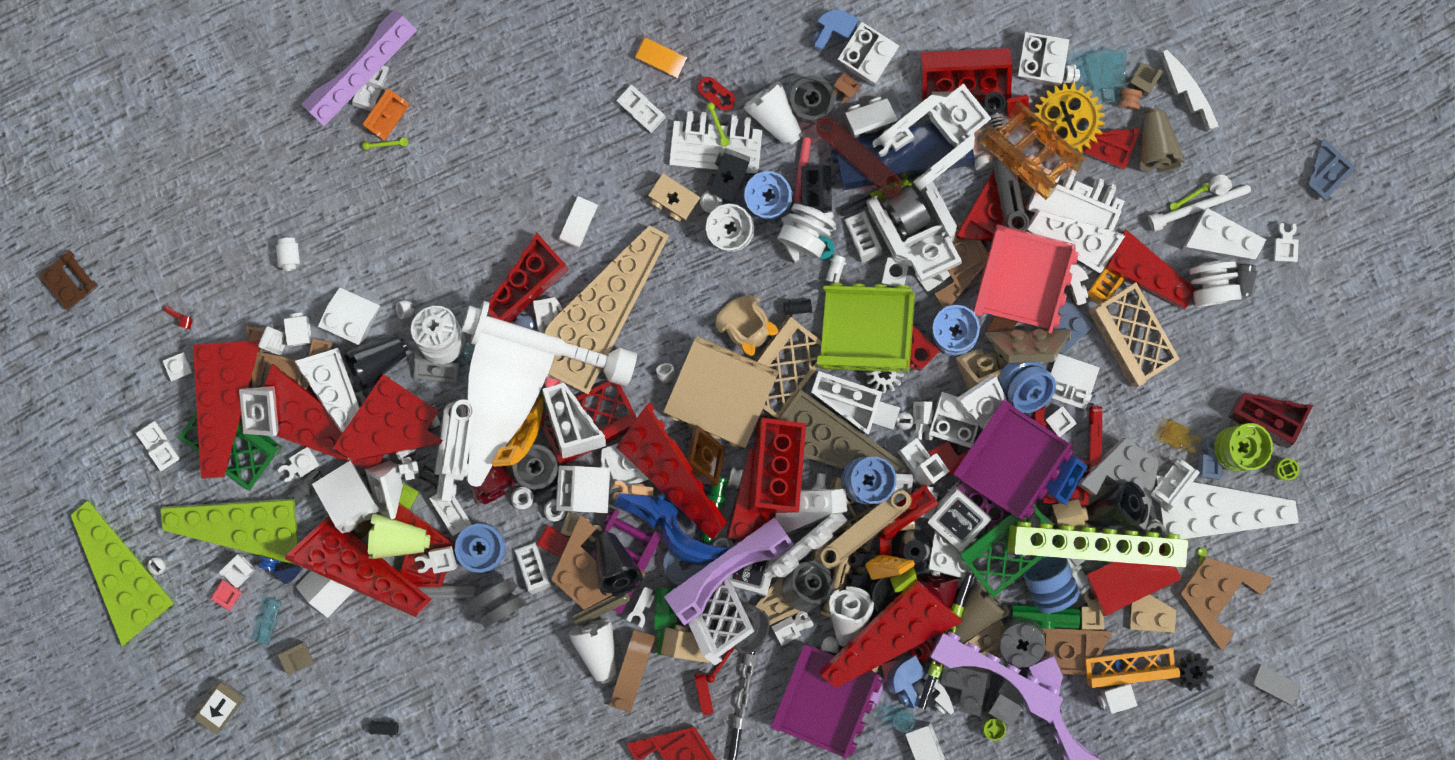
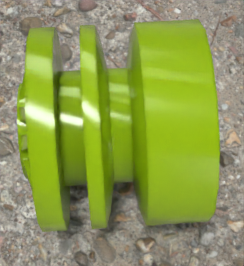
[1214,423,1273,472]

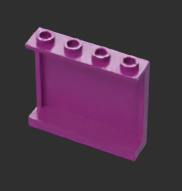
[954,399,1074,522]
[771,643,883,760]

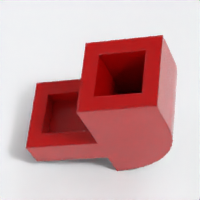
[928,441,971,475]

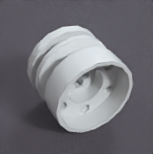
[777,203,836,259]
[706,204,755,252]
[1189,260,1242,307]
[410,306,466,364]

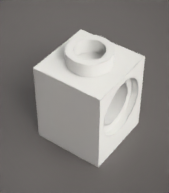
[881,256,908,288]
[284,313,312,347]

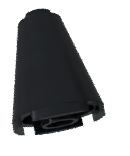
[343,336,408,390]
[1086,481,1148,527]
[891,529,932,573]
[595,532,643,597]

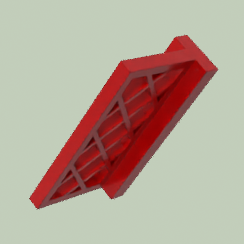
[540,381,637,466]

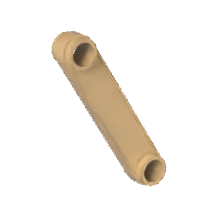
[820,490,912,567]

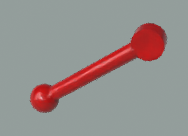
[706,648,734,683]

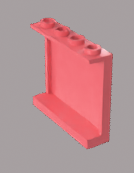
[973,224,1079,334]

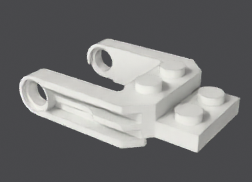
[878,84,991,191]
[866,176,962,282]
[435,399,475,502]

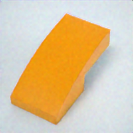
[634,37,686,78]

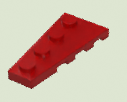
[1106,229,1195,310]

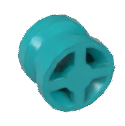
[818,237,835,261]

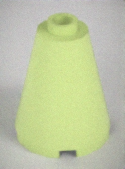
[368,514,430,559]

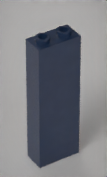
[831,123,975,191]

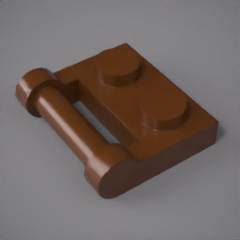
[39,251,98,311]

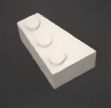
[1182,208,1266,262]
[811,371,883,435]
[776,489,847,535]

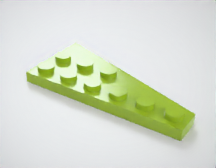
[160,498,299,565]
[71,501,175,647]

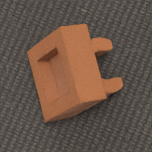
[833,72,862,103]

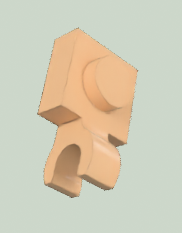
[612,481,653,500]

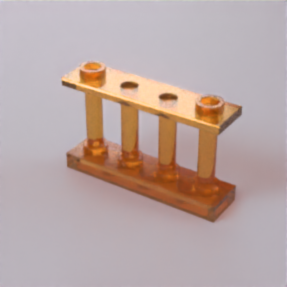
[980,100,1086,200]

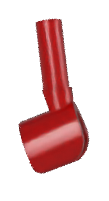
[164,306,193,329]

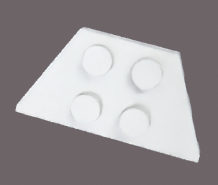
[600,443,648,494]

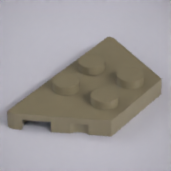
[985,329,1071,363]

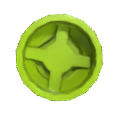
[1273,458,1300,481]
[982,717,1006,741]

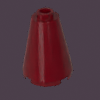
[467,453,515,506]
[916,573,959,636]

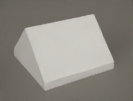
[239,386,279,436]
[296,571,355,618]

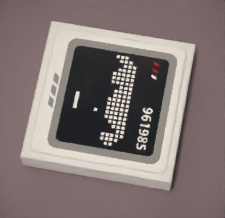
[928,488,991,552]
[725,541,777,597]

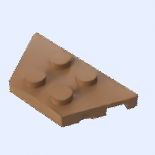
[1042,628,1112,675]

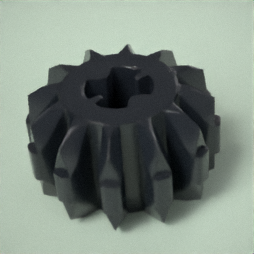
[1176,653,1214,691]

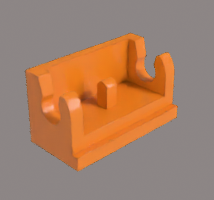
[362,88,410,141]

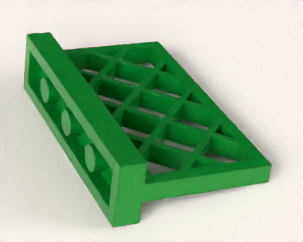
[178,411,283,491]
[958,504,1059,597]

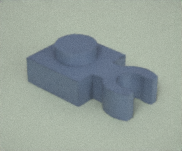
[1198,439,1222,480]

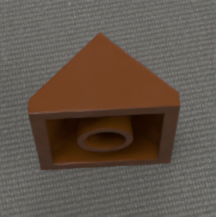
[687,425,725,486]

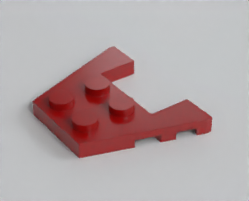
[394,503,455,587]
[627,726,716,760]

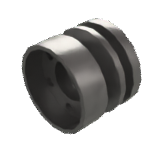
[710,597,770,654]

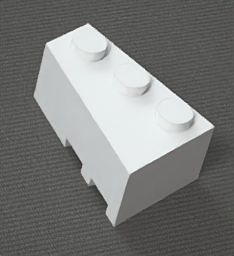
[542,383,606,459]

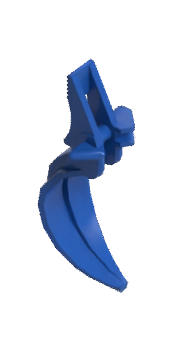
[614,493,733,565]

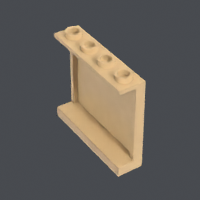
[664,336,779,448]

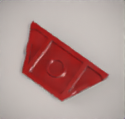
[955,170,1026,242]

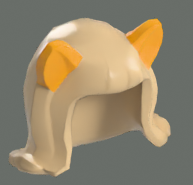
[715,295,779,356]

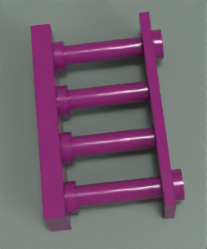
[591,509,662,614]

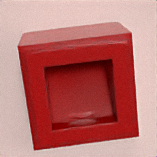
[1005,94,1030,118]

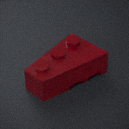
[1228,393,1313,448]

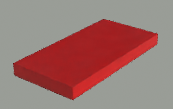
[1085,543,1181,616]

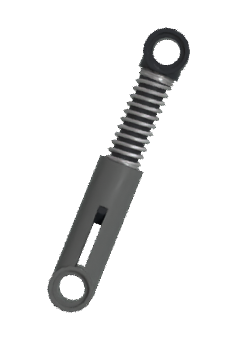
[979,91,1029,231]

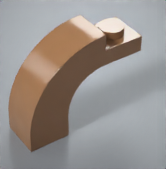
[609,629,655,713]

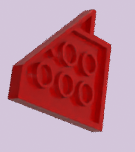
[332,374,443,461]

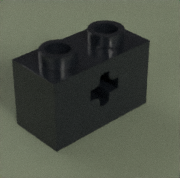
[707,148,750,203]
[801,165,832,211]

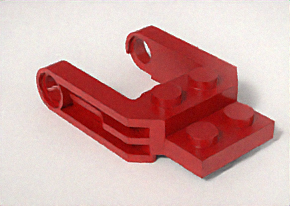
[1033,405,1103,506]

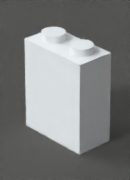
[312,461,380,534]

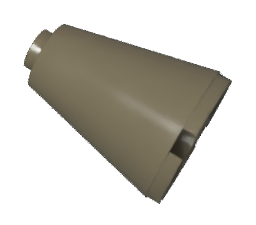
[1139,108,1185,173]
[949,581,1009,643]

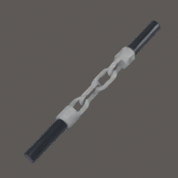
[728,651,756,760]

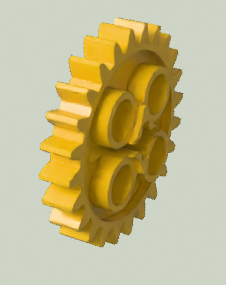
[1032,83,1105,156]

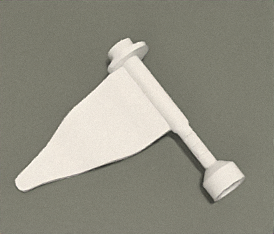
[461,301,637,487]

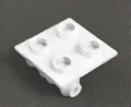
[1051,353,1100,410]
[928,530,978,579]

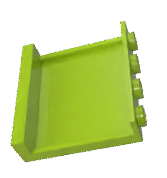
[817,283,915,373]

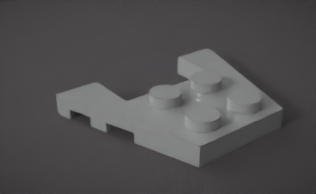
[1078,438,1159,530]

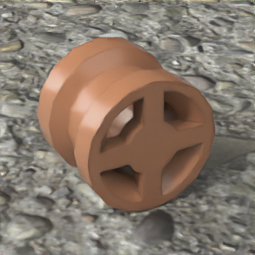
[1117,88,1143,111]

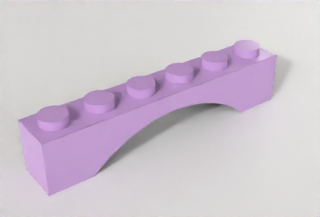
[301,9,417,126]
[664,517,794,626]
[929,631,1063,723]
[1026,652,1100,760]

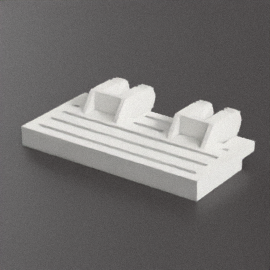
[669,111,762,174]
[1026,162,1125,231]
[764,514,847,578]

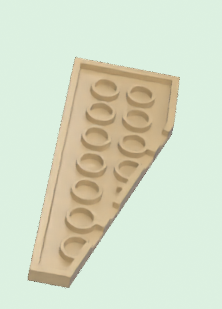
[544,225,669,394]

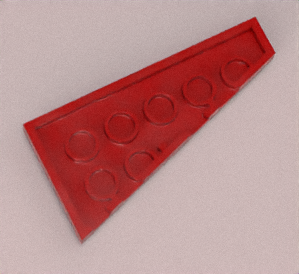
[193,340,260,479]
[264,364,384,469]
[616,402,727,540]
[285,516,432,617]
[819,579,963,688]

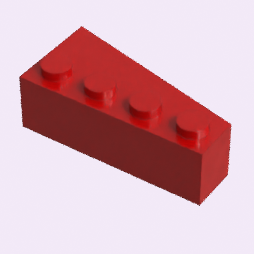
[488,233,569,323]

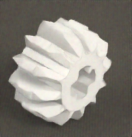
[865,371,904,393]

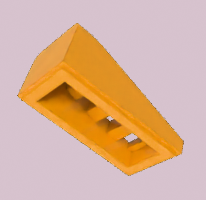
[1087,260,1124,305]
[866,555,915,580]

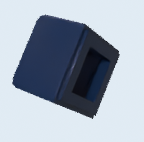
[273,566,303,584]

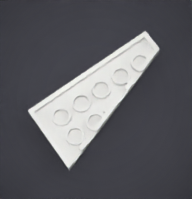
[1156,475,1299,539]

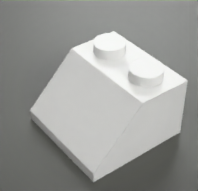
[844,97,898,139]
[318,288,380,345]

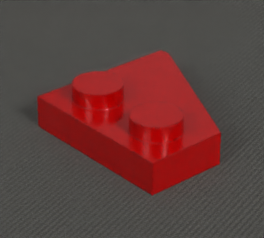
[1083,128,1141,170]

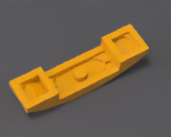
[492,396,544,467]

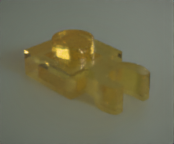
[1159,419,1202,453]

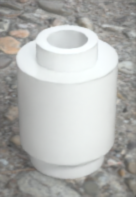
[276,238,300,271]

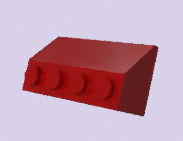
[920,48,1012,102]
[749,418,806,513]

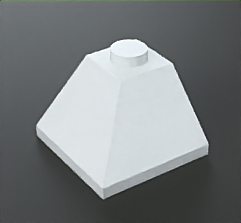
[365,461,403,520]

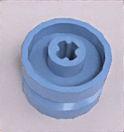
[998,362,1056,413]
[455,523,506,573]

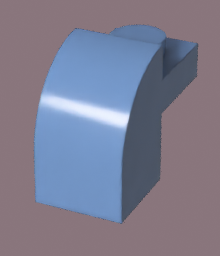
[812,10,859,53]
[887,655,926,708]

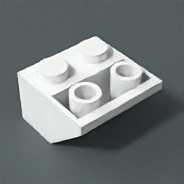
[838,22,899,87]
[1018,32,1069,87]
[929,392,979,448]
[556,466,610,513]

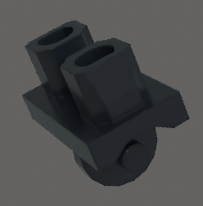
[844,548,876,593]

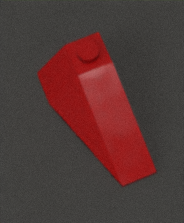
[726,448,775,541]

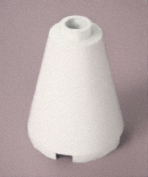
[743,81,801,145]
[828,587,874,647]
[568,618,617,684]

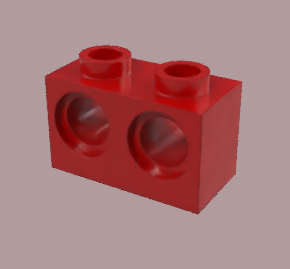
[910,325,940,371]

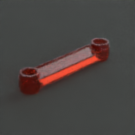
[816,116,902,197]

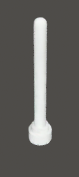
[1148,185,1251,232]

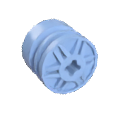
[744,171,793,219]
[932,305,980,356]

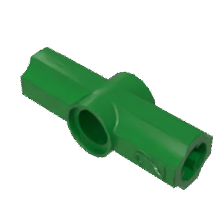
[654,587,678,655]
[1011,605,1080,629]

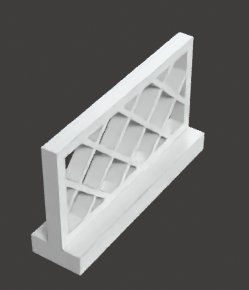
[688,577,754,665]

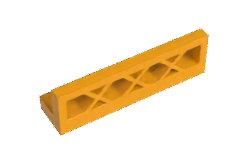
[1084,648,1180,688]

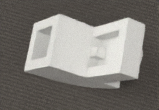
[1065,265,1088,306]
[898,438,949,486]

